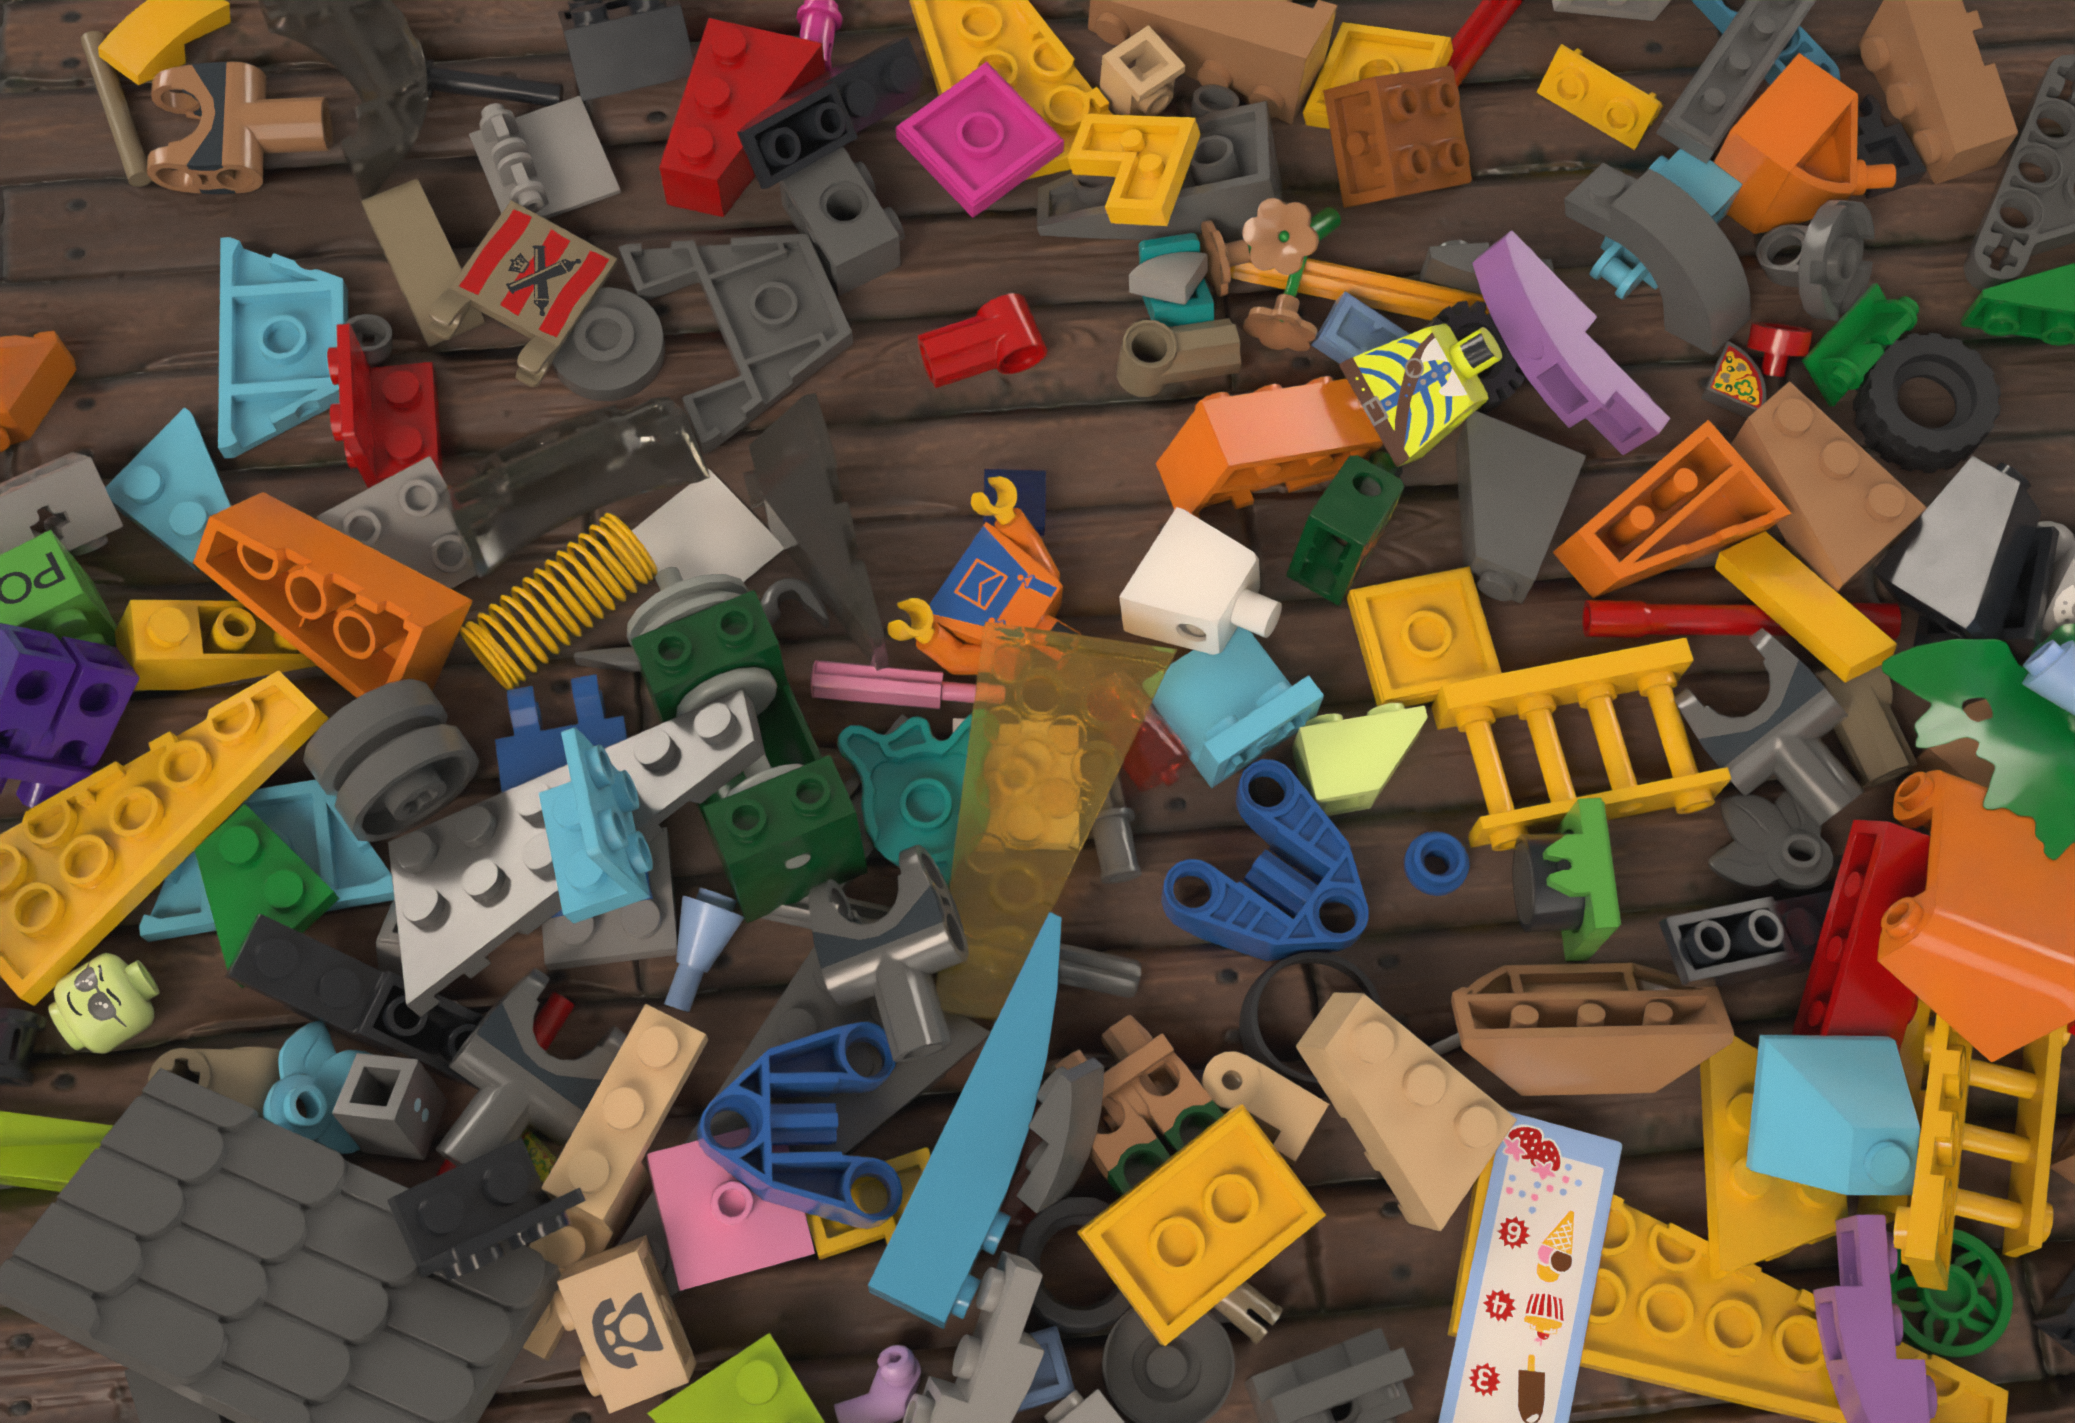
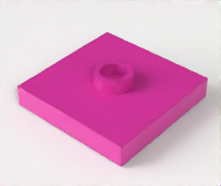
[896,62,1064,218]

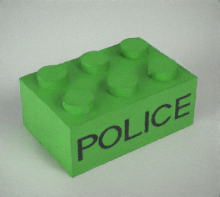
[0,530,117,646]

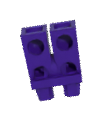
[0,623,140,808]

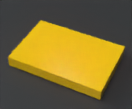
[1077,1104,1326,1346]

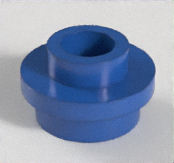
[1404,831,1469,896]

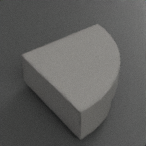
[1129,252,1208,305]

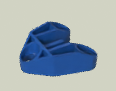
[1161,759,1369,961]
[697,1022,903,1229]

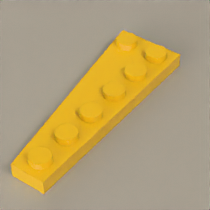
[1894,1014,1973,1291]

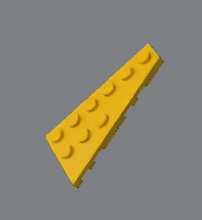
[0,670,329,1006]

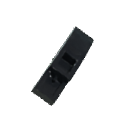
[737,36,930,189]
[1659,890,1833,987]
[224,914,484,1090]

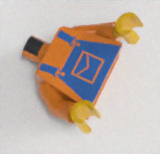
[887,476,1081,675]

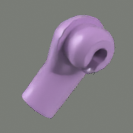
[834,1345,921,1423]

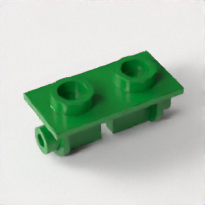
[1802,283,1919,407]

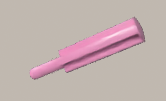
[810,660,1005,710]

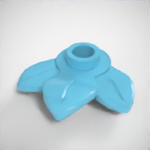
[263,1021,373,1154]

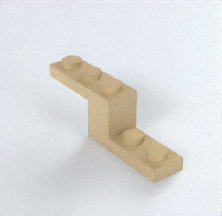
[523,1004,708,1361]

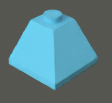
[1746,1035,1920,1195]

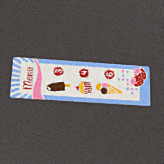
[1438,1111,1622,1423]

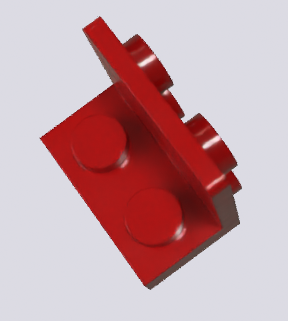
[327,323,443,489]

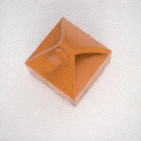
[1714,53,1896,234]

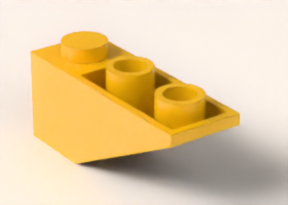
[115,600,317,690]

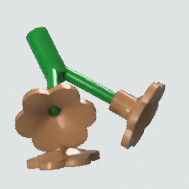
[1199,198,1341,352]

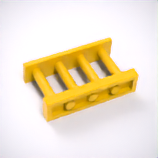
[1431,638,1731,851]
[1857,997,2071,1257]

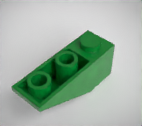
[1961,263,2075,346]

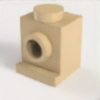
[1099,25,1186,116]

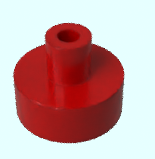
[1747,322,1813,377]

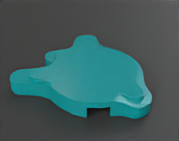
[837,711,1000,887]

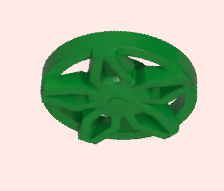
[1890,1229,2013,1359]

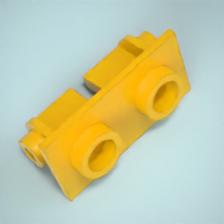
[1536,44,1664,151]

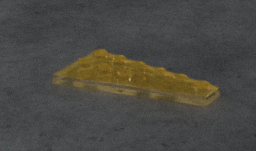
[935,621,1177,1021]

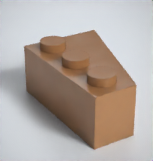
[1858,0,2018,184]
[1731,381,1927,594]

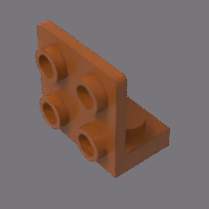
[1323,66,1472,208]

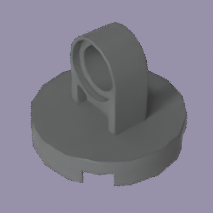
[1756,199,1875,321]

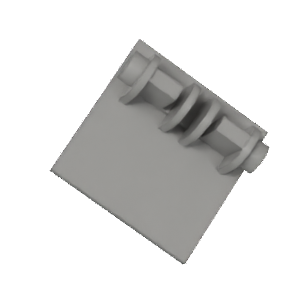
[469,96,621,219]
[317,456,493,589]

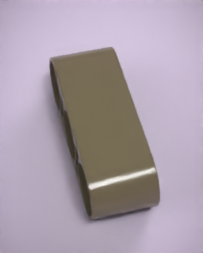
[361,178,485,347]

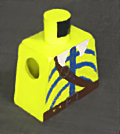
[1339,323,1502,467]

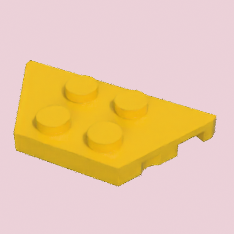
[1700,1036,1848,1279]

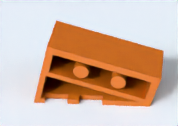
[1156,376,1383,519]

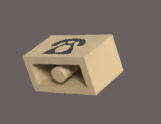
[554,1235,697,1414]

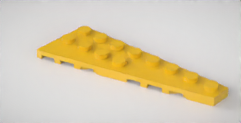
[1448,1151,2009,1423]

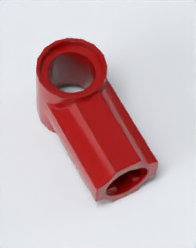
[917,293,1048,388]

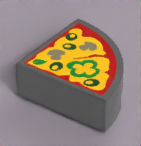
[1701,341,1766,418]

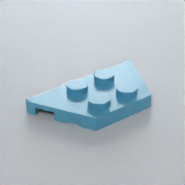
[218,237,349,458]
[139,779,395,942]

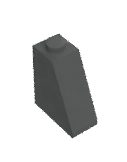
[1455,411,1586,604]

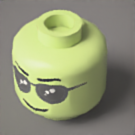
[48,953,160,1054]

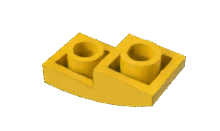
[98,0,231,86]

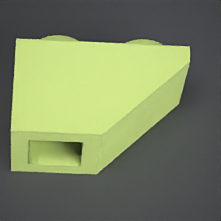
[1292,703,1428,816]

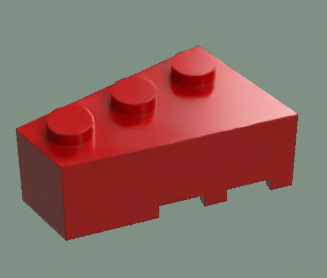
[659,18,825,218]

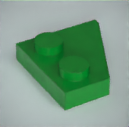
[194,804,340,989]

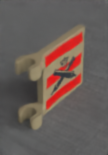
[429,200,618,388]

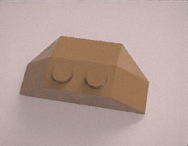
[1451,963,1734,1096]

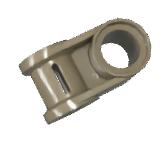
[148,1047,280,1119]

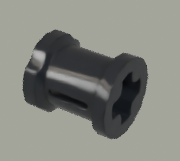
[0,1008,48,1087]

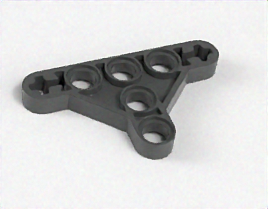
[1963,54,2075,292]

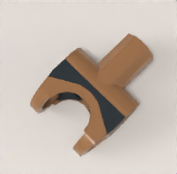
[147,62,333,194]

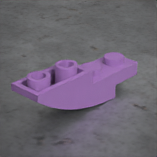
[1472,230,1671,455]
[1813,1215,1937,1423]

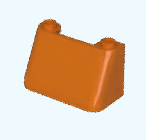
[1877,770,2075,1063]

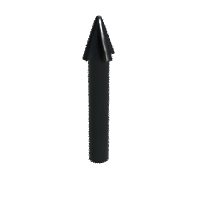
[387,59,564,106]

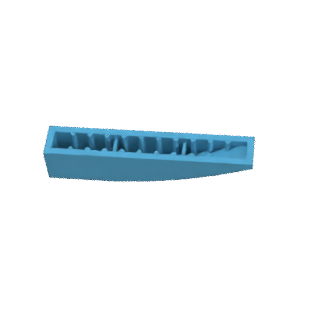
[868,912,1062,1329]

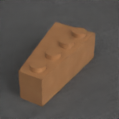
[1088,0,1338,125]

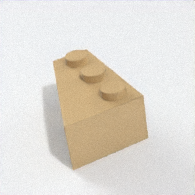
[1296,992,1517,1231]

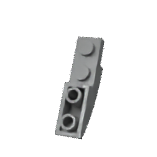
[903,1251,1045,1423]

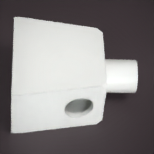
[1119,507,1282,655]

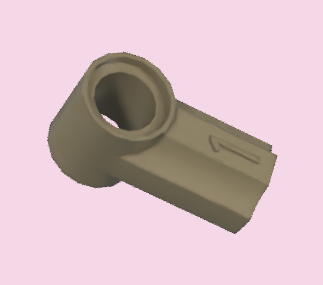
[1116,318,1241,397]
[1814,665,1918,788]

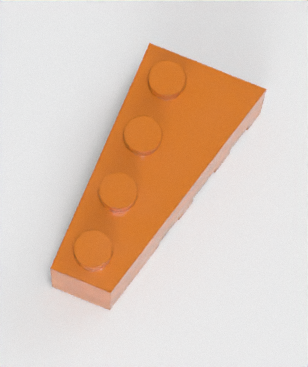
[193,492,473,698]

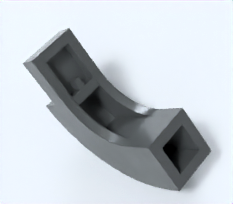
[1564,163,1751,355]

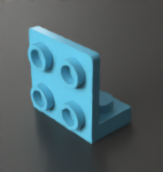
[1141,626,1324,788]
[539,727,653,924]

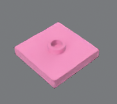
[646,1127,815,1291]

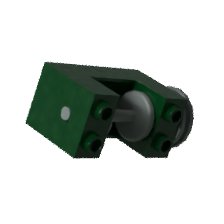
[627,567,868,923]

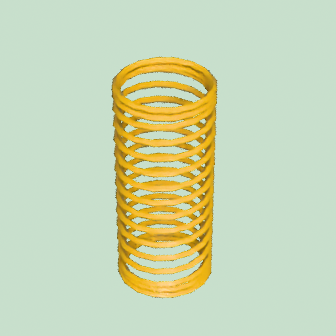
[460,513,658,690]

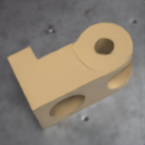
[1201,1052,1329,1169]

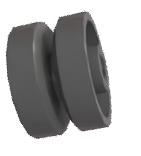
[303,679,479,842]

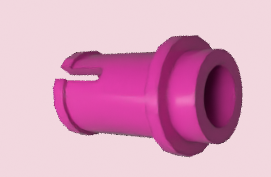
[796,0,843,72]

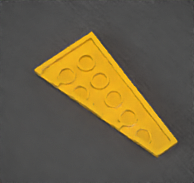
[909,0,1113,180]

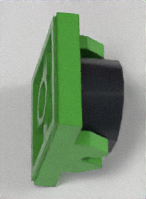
[1512,798,1621,961]

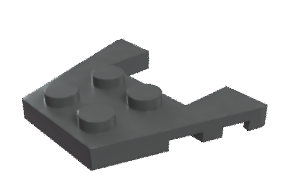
[619,233,853,454]

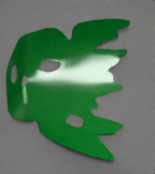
[1881,623,2075,860]

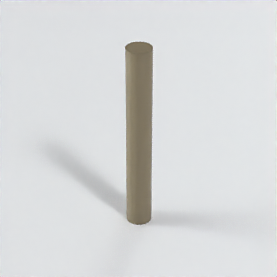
[80,31,152,187]

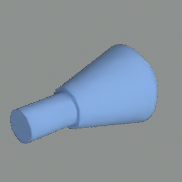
[2022,640,2075,716]
[664,888,744,1012]

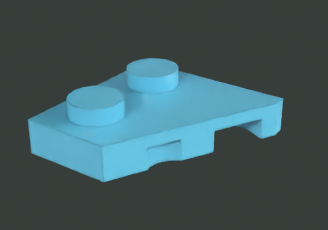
[105,407,233,573]

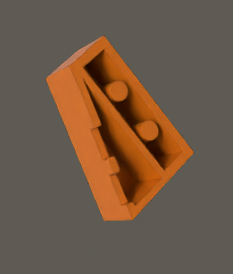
[1553,420,1792,599]

